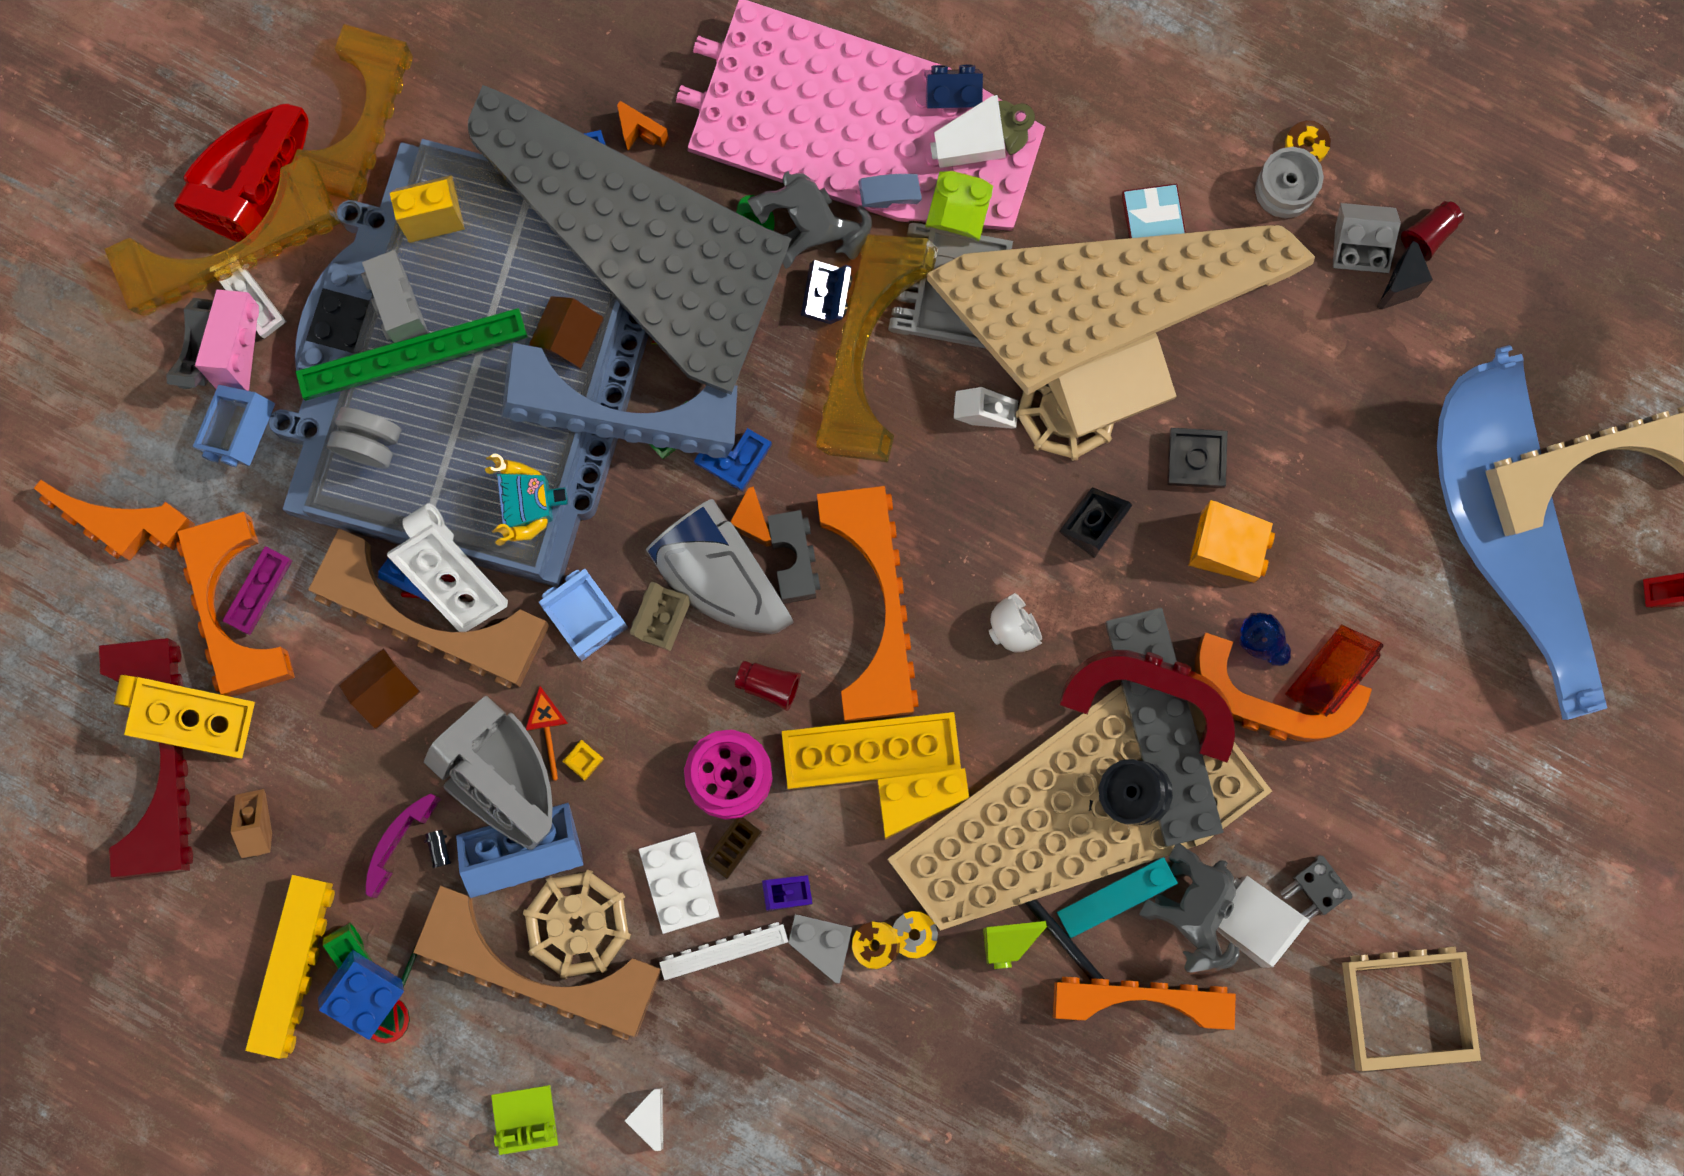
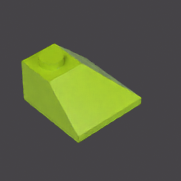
[983,921,1047,969]

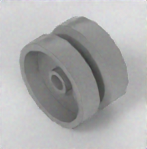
[1255,147,1324,219]
[326,407,402,469]

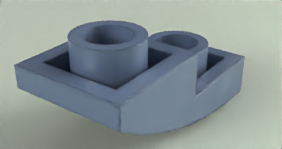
[858,174,922,208]

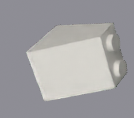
[1217,876,1310,968]

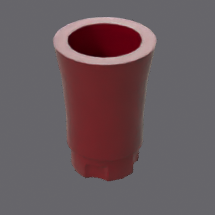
[1401,201,1464,261]
[734,661,801,711]

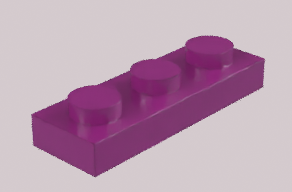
[222,546,292,635]

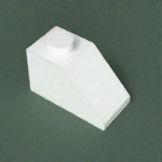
[954,387,1018,428]

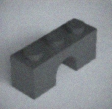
[767,510,821,604]

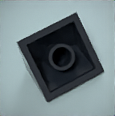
[1377,241,1433,309]
[1059,487,1132,558]

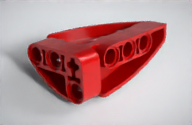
[174,104,309,247]

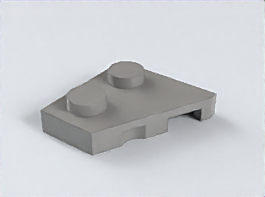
[789,914,852,984]

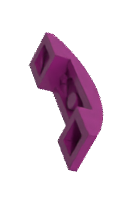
[366,794,441,898]

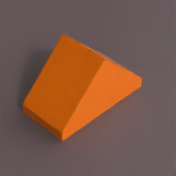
[731,486,772,547]

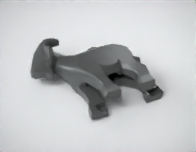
[748,171,872,269]
[1139,844,1240,974]

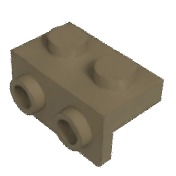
[630,582,691,651]

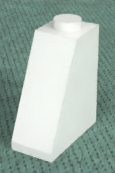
[930,95,1006,168]

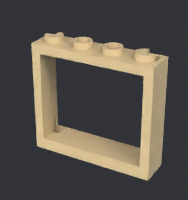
[1342,947,1481,1071]

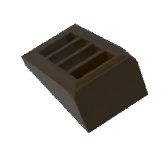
[704,817,762,879]

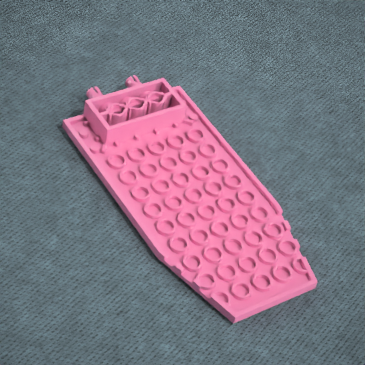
[676,0,1045,231]

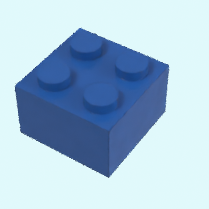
[318,950,404,1040]

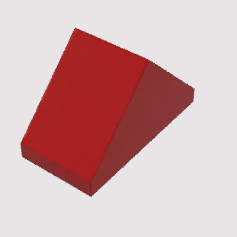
[1643,573,1684,608]

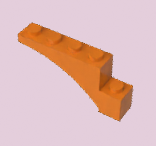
[34,480,195,561]

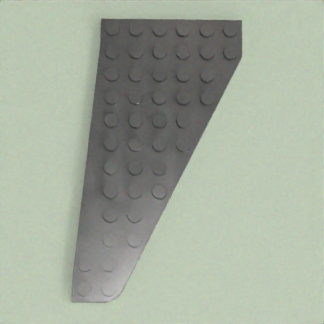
[468,85,792,395]

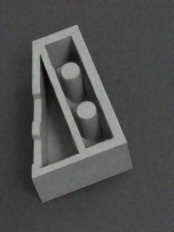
[361,250,429,343]

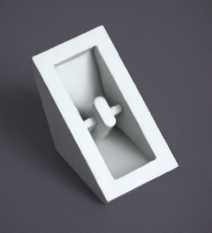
[625,1088,663,1151]

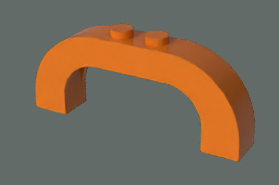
[1195,633,1372,742]

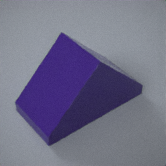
[762,875,813,911]

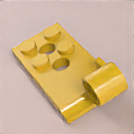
[113,675,255,759]

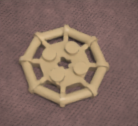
[1015,385,1114,461]
[523,870,631,980]

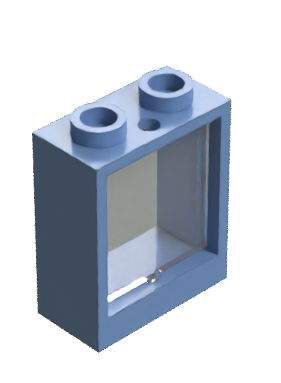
[193,385,275,467]

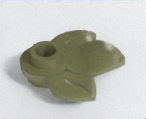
[998,101,1035,155]

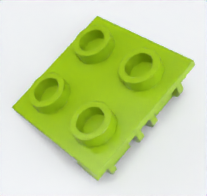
[491,1085,558,1155]

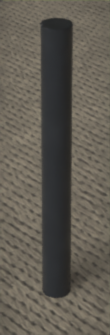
[1025,899,1110,985]

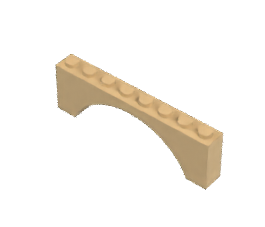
[1485,406,1684,536]

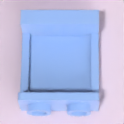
[539,569,628,661]

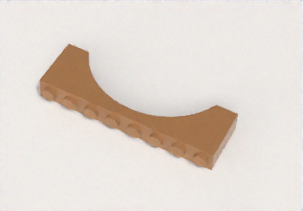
[308,528,550,689]
[413,886,662,1040]

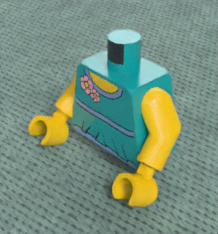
[485,454,568,546]

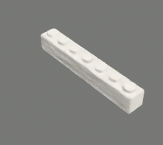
[659,922,789,980]

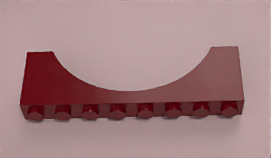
[99,638,193,879]

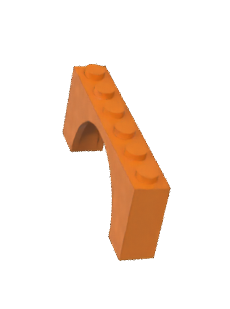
[176,512,295,697]

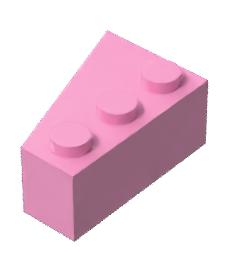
[195,289,259,391]

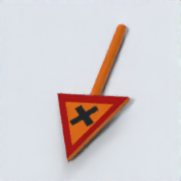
[526,686,568,781]

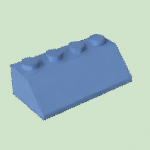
[456,803,583,898]

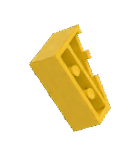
[877,768,969,840]

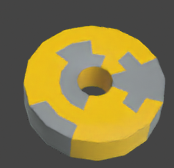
[893,911,938,959]

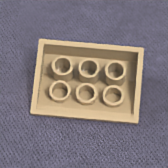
[1048,333,1177,438]

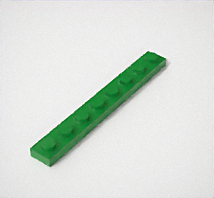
[296,308,528,401]

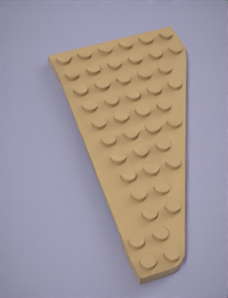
[927,225,1315,395]

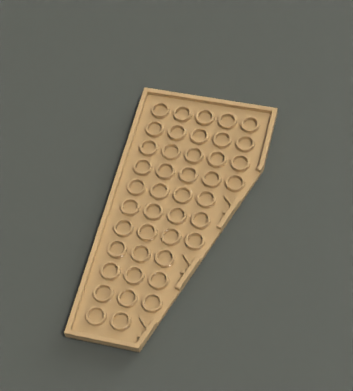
[887,685,1272,931]

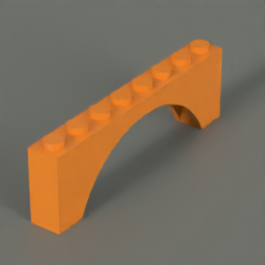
[817,486,919,723]

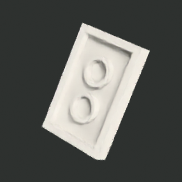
[639,832,720,934]

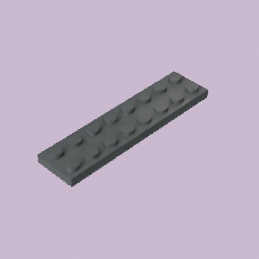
[1105,608,1224,847]

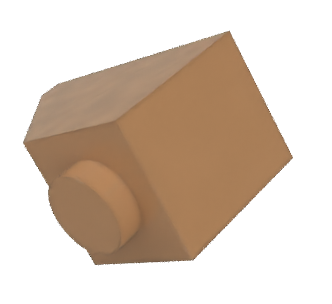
[231,789,272,858]

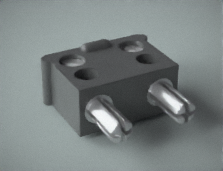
[1281,855,1353,920]

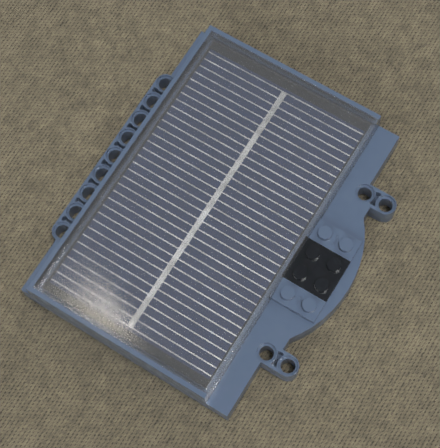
[268,139,649,587]

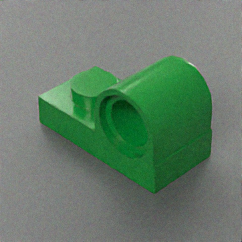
[323,922,373,969]

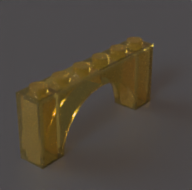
[288,24,413,201]

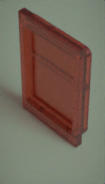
[1285,624,1384,717]

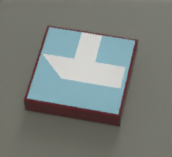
[1121,184,1186,238]

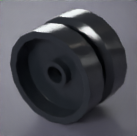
[1098,759,1173,826]

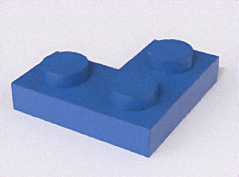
[694,428,772,492]

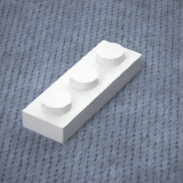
[213,255,286,339]

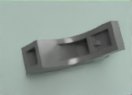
[166,298,213,389]

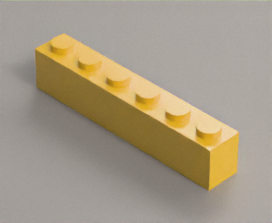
[245,875,335,1059]

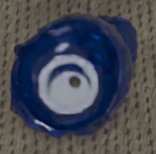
[1239,612,1291,666]

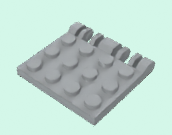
[888,223,1013,348]

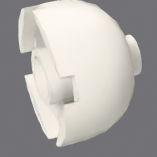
[989,593,1042,653]

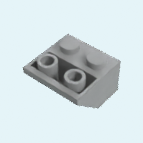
[1333,203,1401,273]

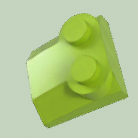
[925,171,993,241]

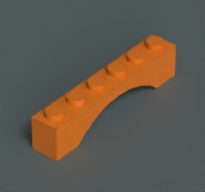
[1053,977,1236,1030]

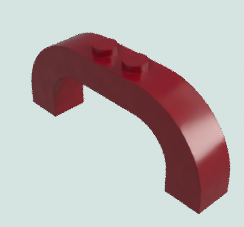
[1060,650,1235,763]

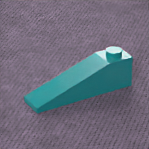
[1056,857,1178,939]

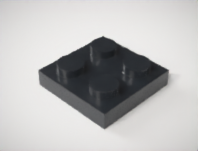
[1167,428,1228,488]

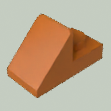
[617,101,669,150]

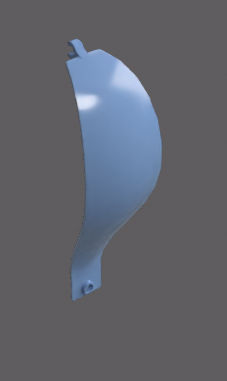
[1437,345,1607,720]

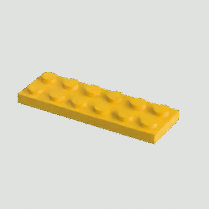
[782,712,961,790]

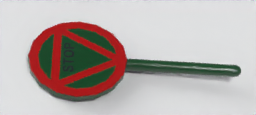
[371,945,418,1044]

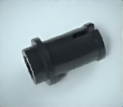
[424,830,451,868]

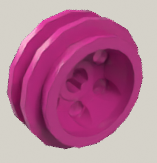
[684,729,773,820]

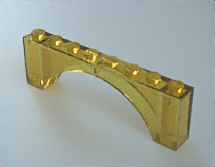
[104,156,340,316]
[816,234,938,462]

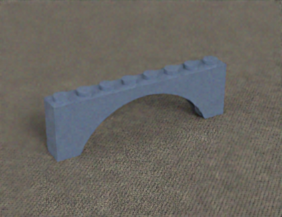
[501,343,737,458]

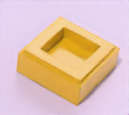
[562,740,604,781]

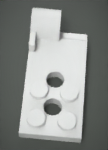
[387,503,508,632]

